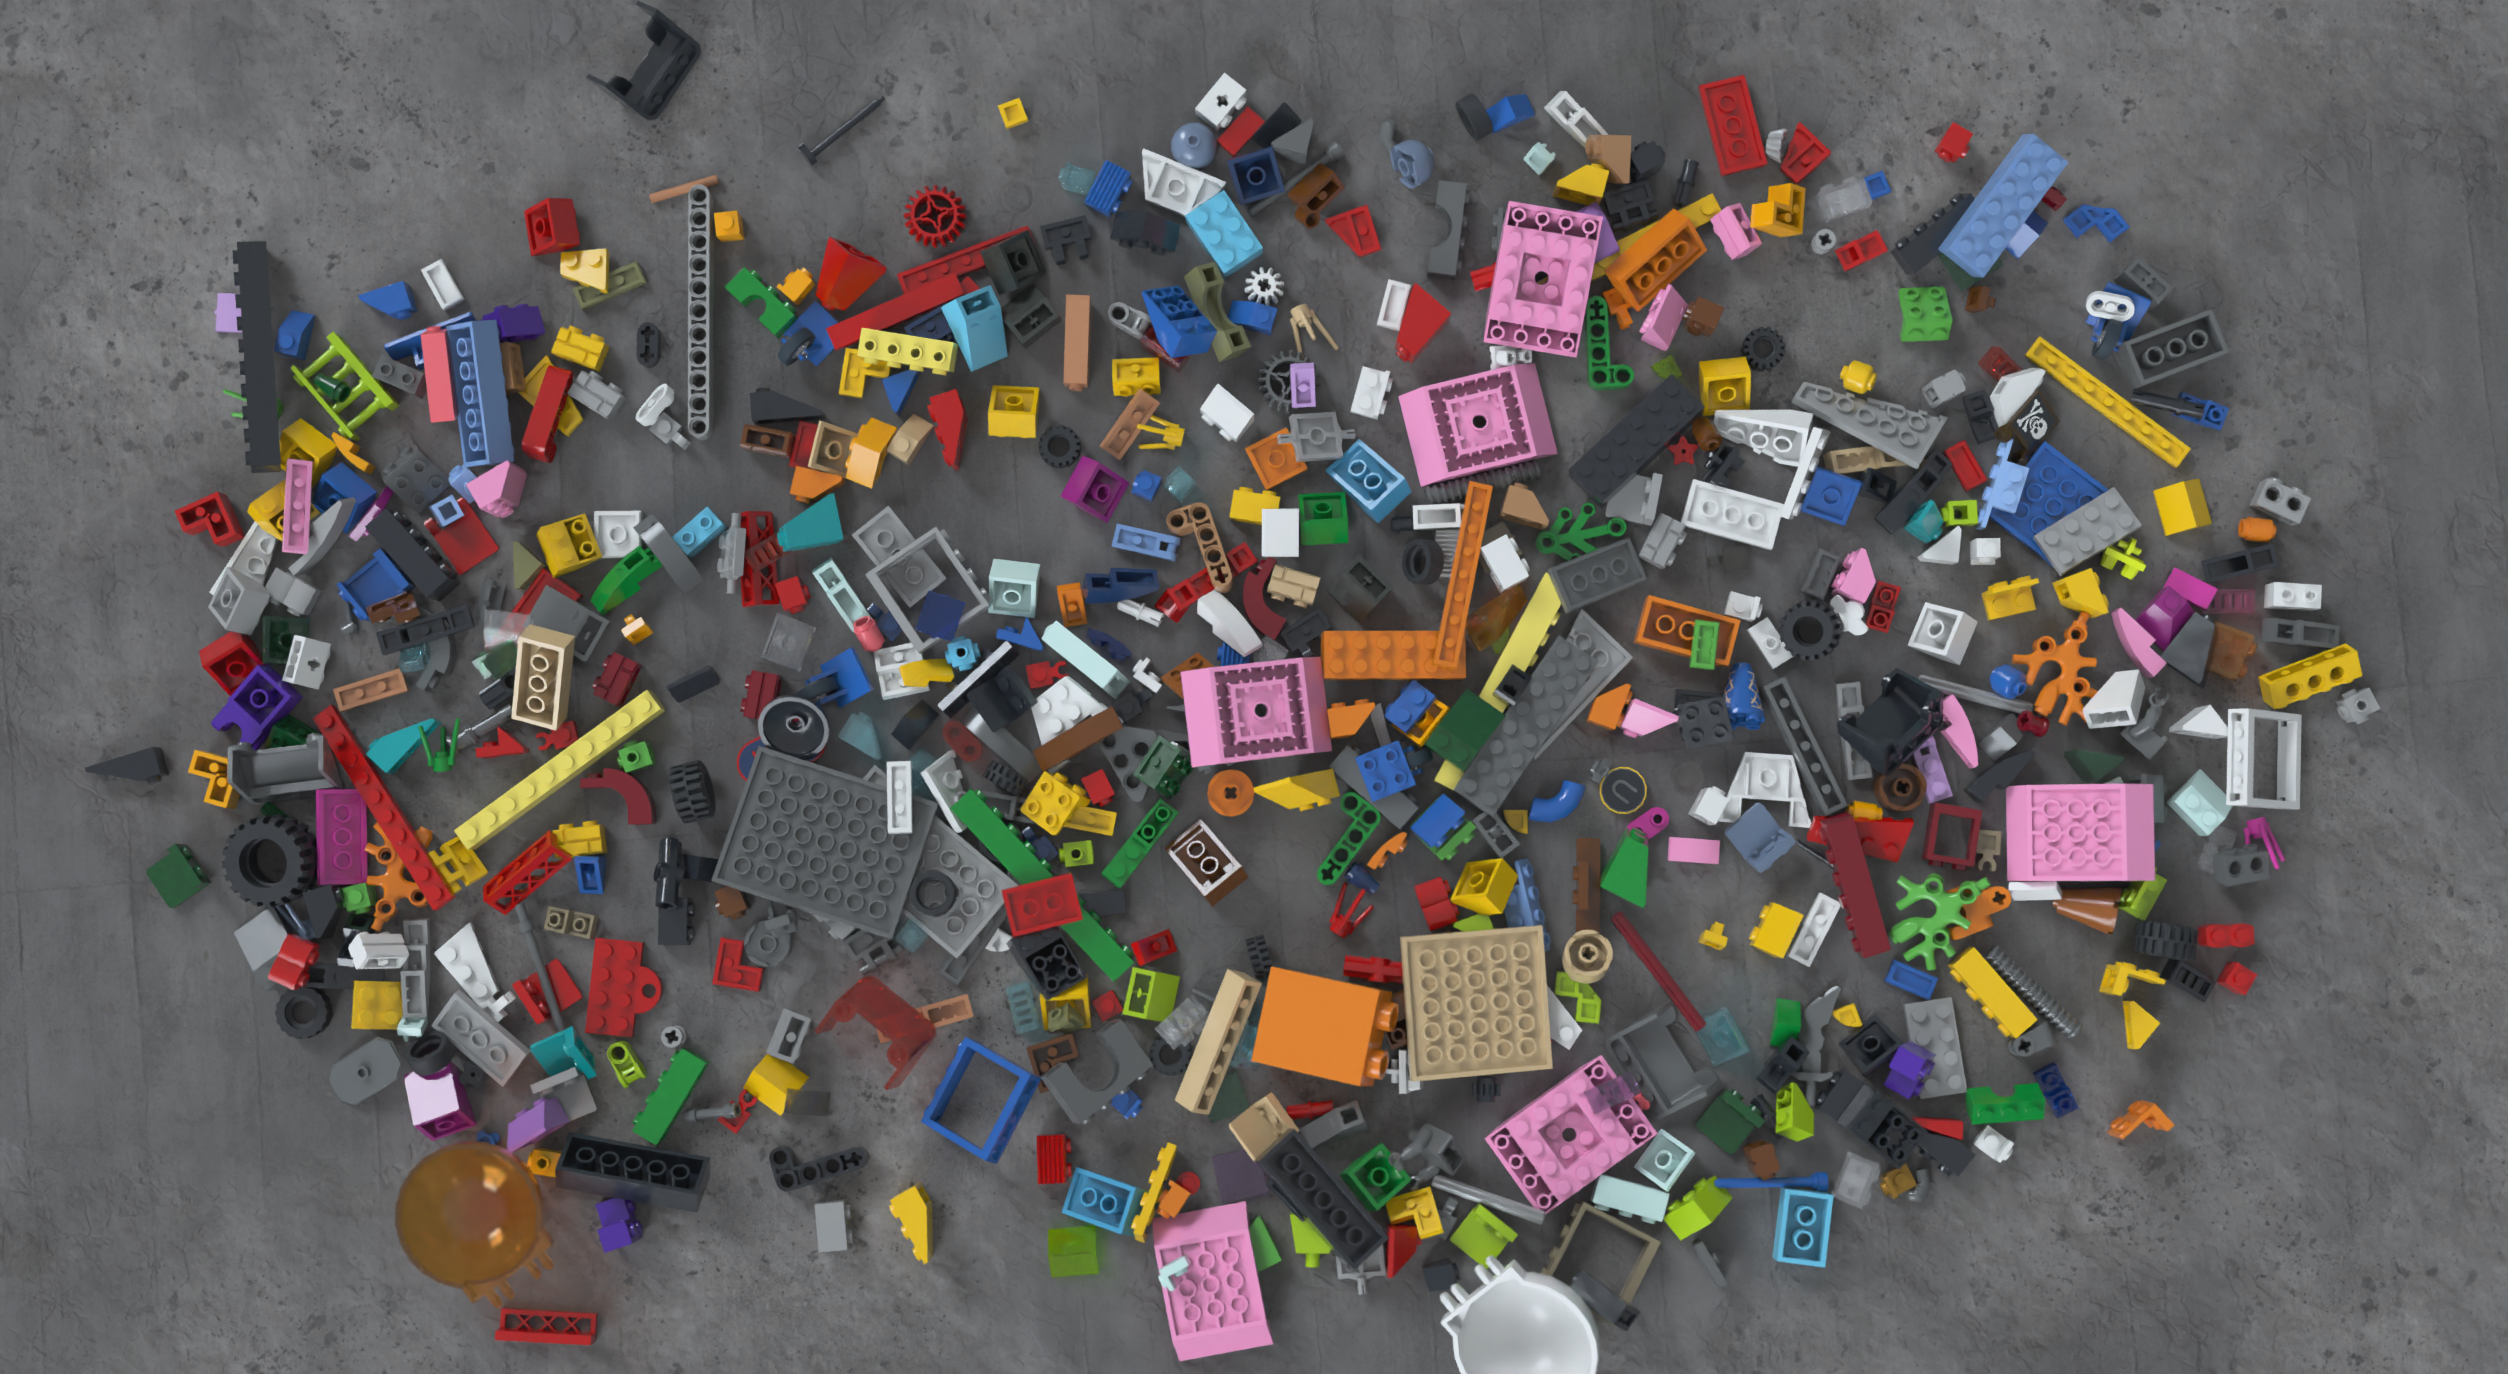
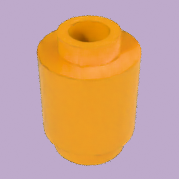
[1846,801,1882,820]

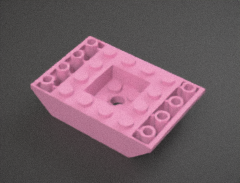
[1483,201,1603,357]
[1398,363,1558,487]
[1181,657,1332,767]
[1485,1055,1658,1214]

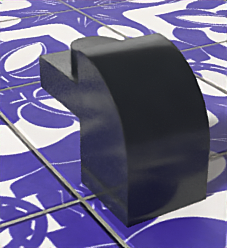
[337,913,376,967]
[1756,1037,1810,1094]

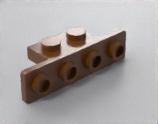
[1572,838,1600,933]

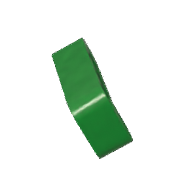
[1584,296,1634,391]
[1317,792,1381,885]

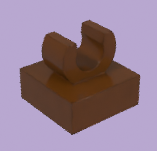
[1965,285,1996,313]

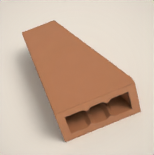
[1063,294,1093,391]

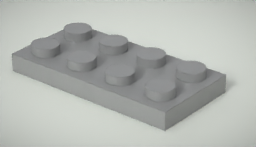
[2033,487,2142,576]
[852,506,948,608]
[431,990,531,1087]
[1903,997,1967,1099]

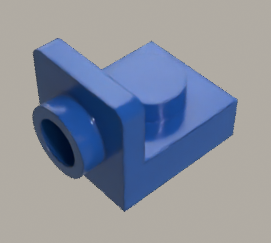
[1111,1089,1143,1119]

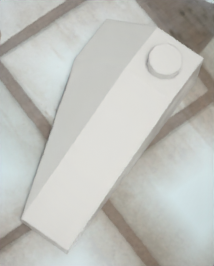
[1714,410,1813,467]

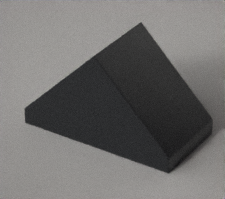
[1858,468,1897,503]
[1492,664,1532,707]
[891,699,940,750]
[680,854,719,883]

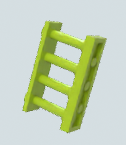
[290,331,400,441]

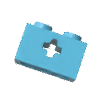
[672,507,728,558]

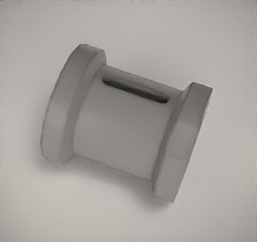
[1811,229,1836,255]
[661,1025,687,1048]

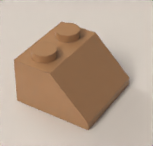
[1585,135,1631,183]
[1499,483,1549,531]

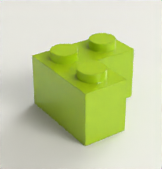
[1663,1175,1733,1240]

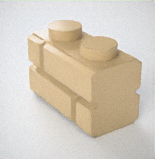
[1267,564,1321,609]

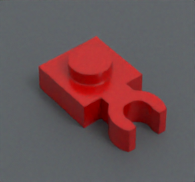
[1026,661,1069,689]
[535,721,579,751]
[717,1089,758,1134]

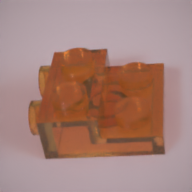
[2209,622,2258,683]

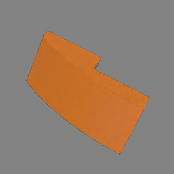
[1366,832,1408,870]

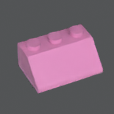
[466,460,527,518]

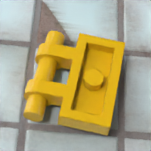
[429,836,488,894]

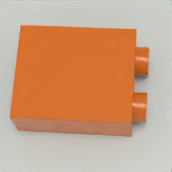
[1251,967,1399,1086]

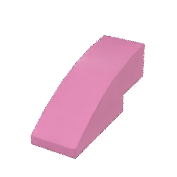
[2111,608,2167,678]
[1940,694,1978,769]

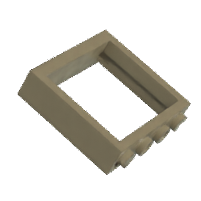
[1540,1200,1661,1328]

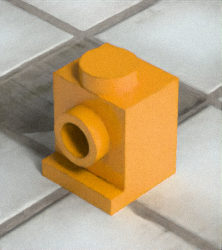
[776,267,816,306]

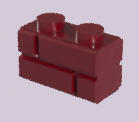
[592,652,643,707]
[740,670,783,720]

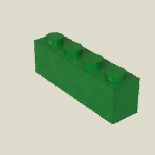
[632,1047,710,1146]

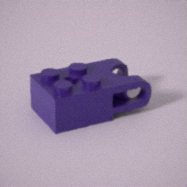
[211,665,303,750]

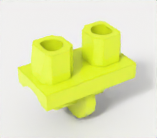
[2100,538,2146,580]

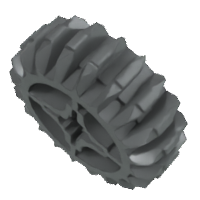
[1258,350,1321,414]

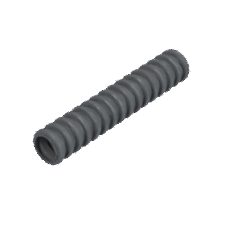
[1425,459,1541,505]
[1983,945,2083,1039]

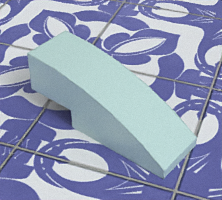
[812,557,872,632]

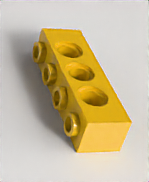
[2258,643,2362,709]

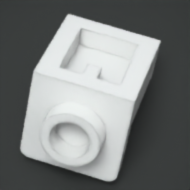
[1724,591,1763,622]
[1132,657,1163,694]
[1972,1124,2014,1162]

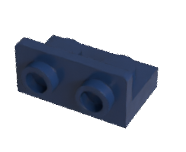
[904,304,956,342]

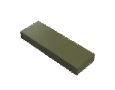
[572,261,647,311]

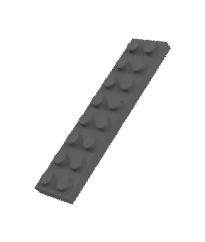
[1453,636,1599,817]

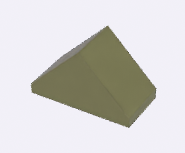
[513,541,547,591]

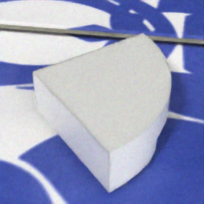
[986,928,1013,952]

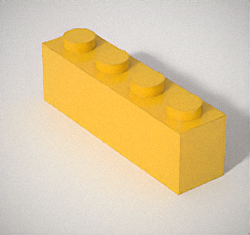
[1948,947,2038,1038]

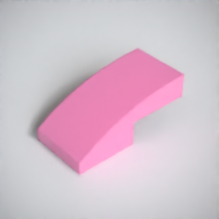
[1668,837,1720,864]

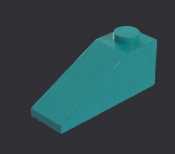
[1903,500,1944,543]
[366,718,442,774]

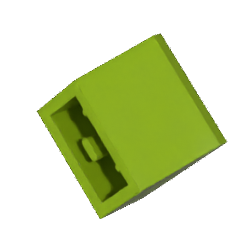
[1123,967,1180,1023]

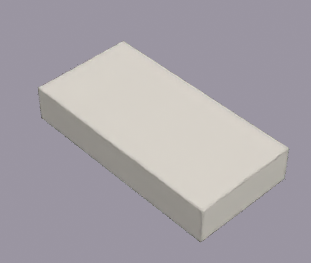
[421,259,465,311]
[1377,279,1411,331]
[2008,881,2062,901]

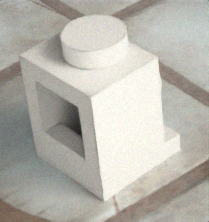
[1970,538,2001,565]

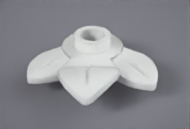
[1830,595,1868,635]

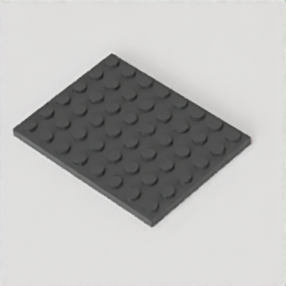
[711,746,939,940]

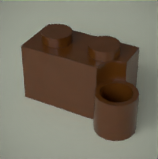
[1287,163,1345,229]

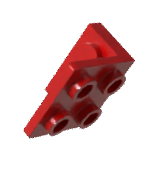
[512,959,583,1025]

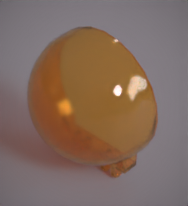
[395,1141,555,1308]

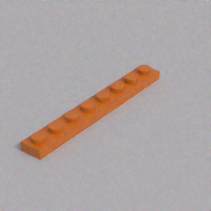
[1432,481,1493,670]

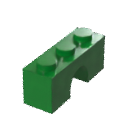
[725,267,797,339]
[1965,1083,2045,1125]

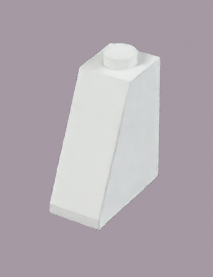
[2083,670,2145,729]

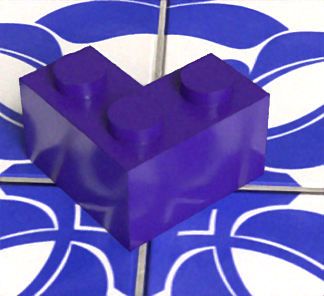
[480,304,546,344]
[1884,1041,1936,1099]
[595,1198,643,1253]

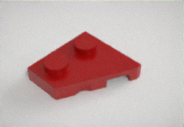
[1780,122,1831,185]
[1325,205,1382,258]

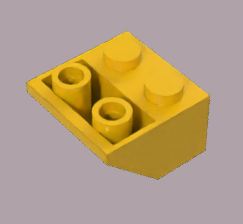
[247,479,320,541]
[536,513,602,578]
[2052,568,2109,619]

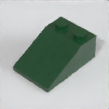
[1425,689,1506,773]

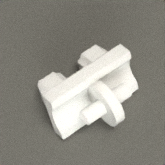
[1490,345,1532,370]
[1386,1049,1423,1094]

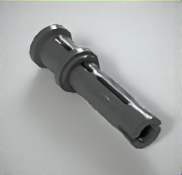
[446,703,512,755]

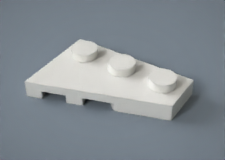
[921,749,967,833]

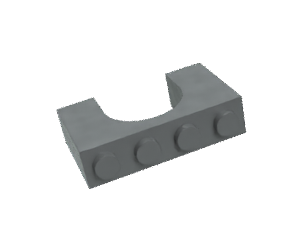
[1040,1019,1153,1125]

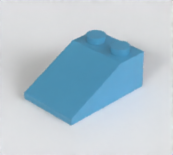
[1325,439,1412,523]
[1061,1167,1149,1237]

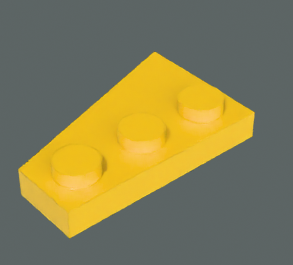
[518,355,584,437]

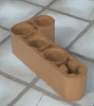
[1166,502,1233,593]

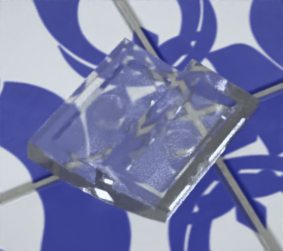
[484,609,534,659]

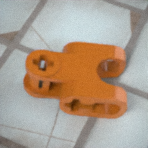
[1945,881,2011,940]

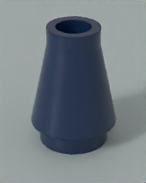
[1344,861,1380,895]

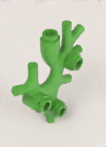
[1888,873,1991,970]

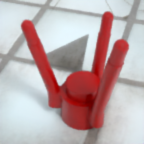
[1329,883,1374,939]

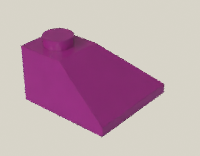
[2135,586,2195,652]

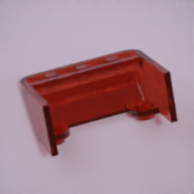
[814,976,936,1091]

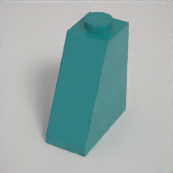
[777,493,843,552]

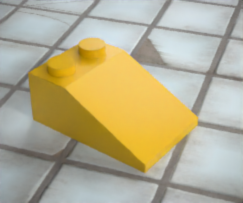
[1253,769,1340,812]

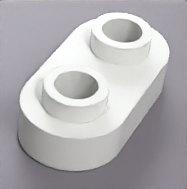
[2086,291,2135,321]
[636,384,674,426]

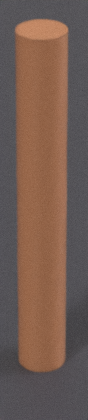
[649,175,719,203]

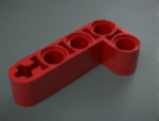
[522,365,574,463]

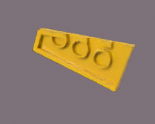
[1131,1142,1178,1243]

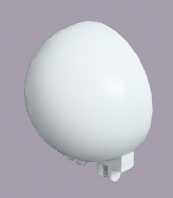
[1440,1256,1600,1374]

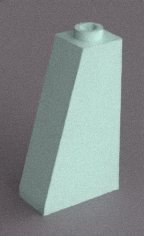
[1041,621,1130,700]

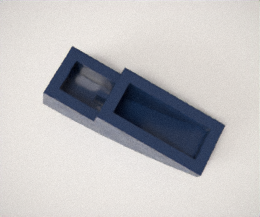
[1083,568,1159,603]

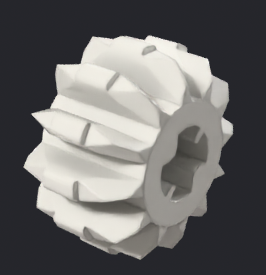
[1245,267,1284,306]

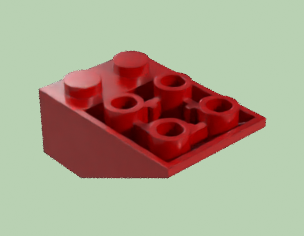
[927,389,968,471]

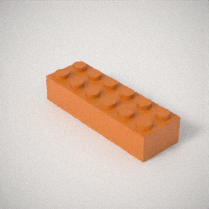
[1321,631,1466,680]

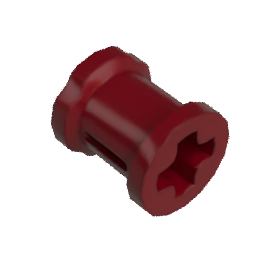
[2017,710,2050,738]

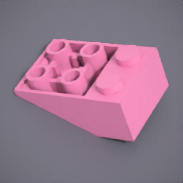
[1639,284,1688,352]

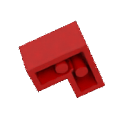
[174,491,245,547]

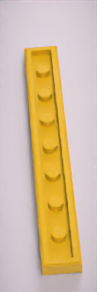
[2024,336,2191,468]

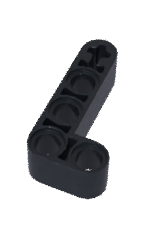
[769,1145,869,1192]

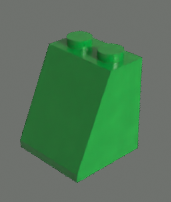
[1600,827,1648,908]

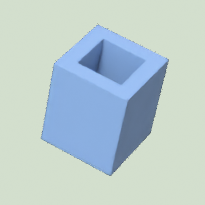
[429,495,464,527]

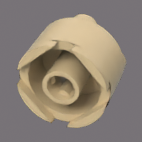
[1562,930,1613,983]

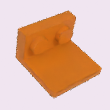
[2107,1100,2175,1139]

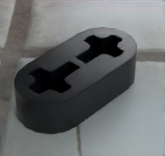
[637,322,660,368]

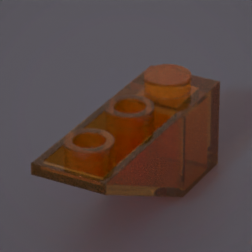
[1464,583,1528,652]

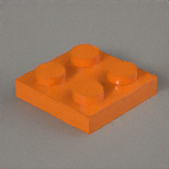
[1245,427,1308,491]

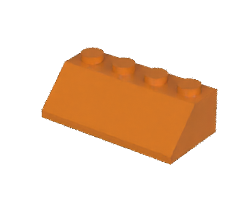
[1604,208,1707,312]

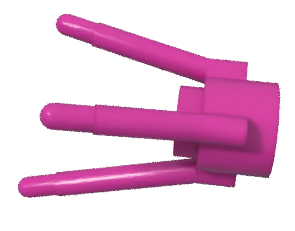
[2243,817,2285,869]

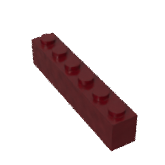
[1819,812,1891,958]

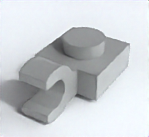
[649,412,691,450]

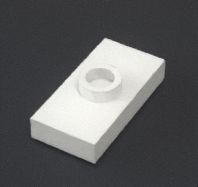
[1747,617,1793,669]

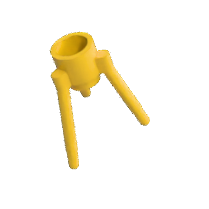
[1137,415,1184,450]

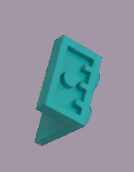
[530,1026,597,1079]

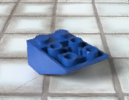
[1142,285,1217,358]

